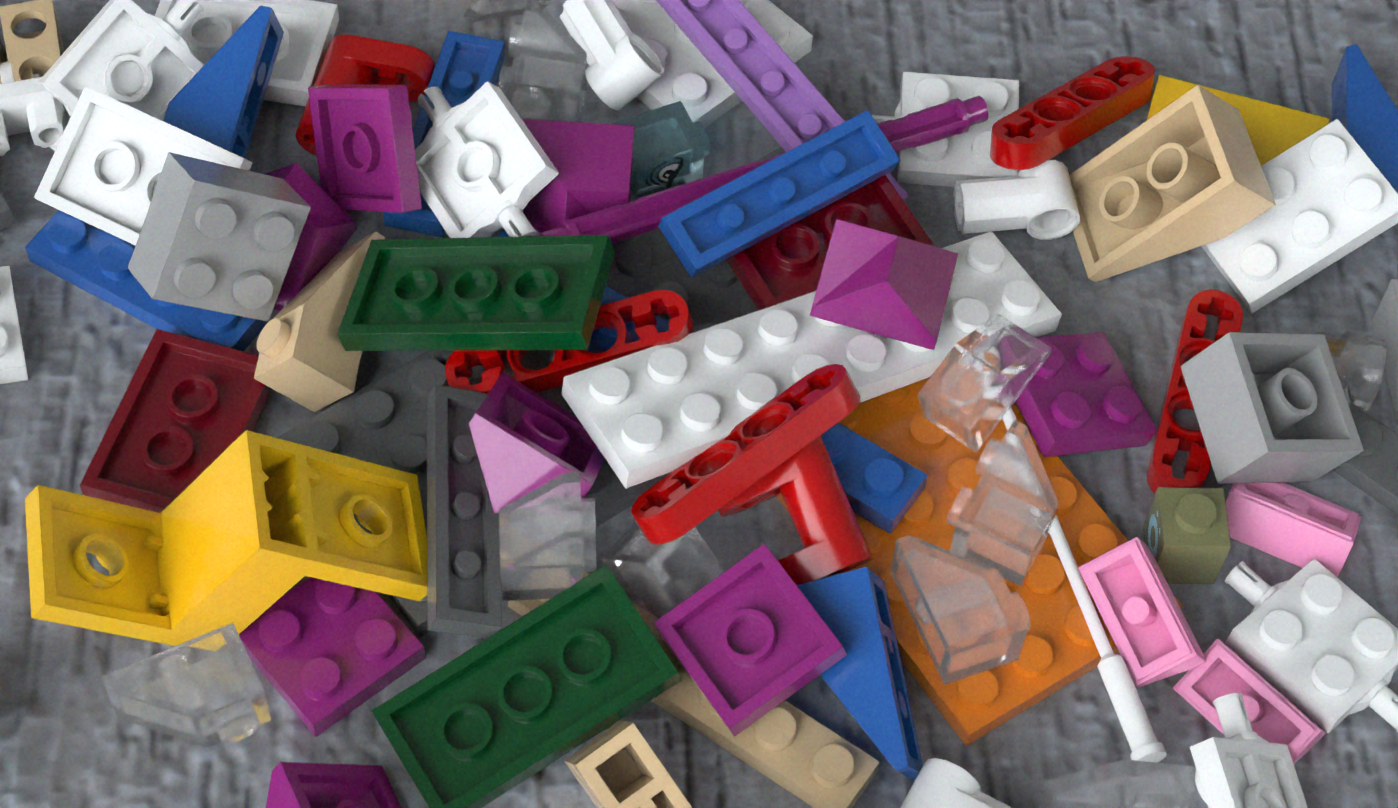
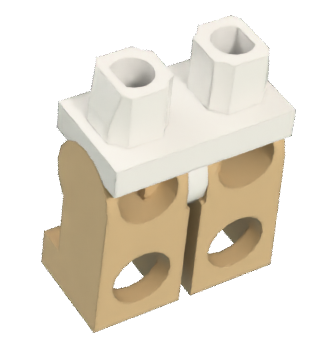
[0,0,71,156]

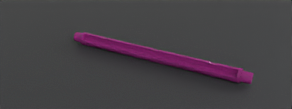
[539,96,989,243]

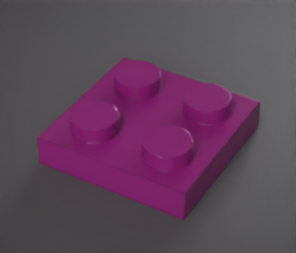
[308,84,422,213]
[995,332,1157,457]
[653,543,847,737]
[235,577,426,737]

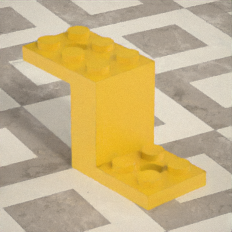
[25,430,427,654]

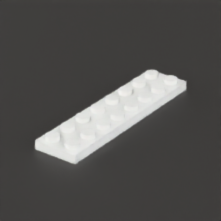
[561,231,1062,489]

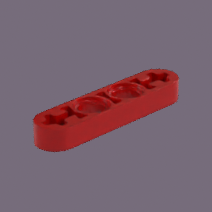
[990,56,1155,170]
[1147,289,1243,494]
[445,290,694,394]
[631,364,861,545]

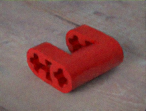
[295,34,435,156]
[718,435,873,585]

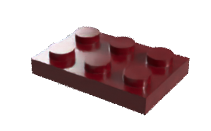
[726,175,934,311]
[80,329,272,513]

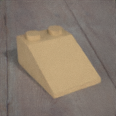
[1069,85,1276,282]

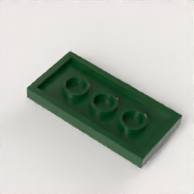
[337,235,615,351]
[371,564,681,808]

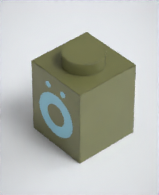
[1143,487,1231,584]

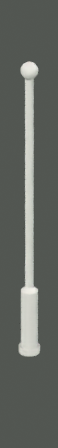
[973,349,1167,768]

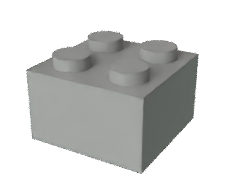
[128,152,311,322]
[1180,332,1364,484]

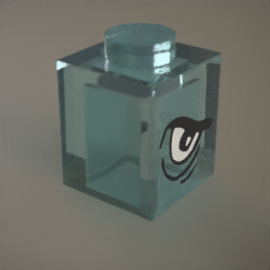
[615,101,710,200]

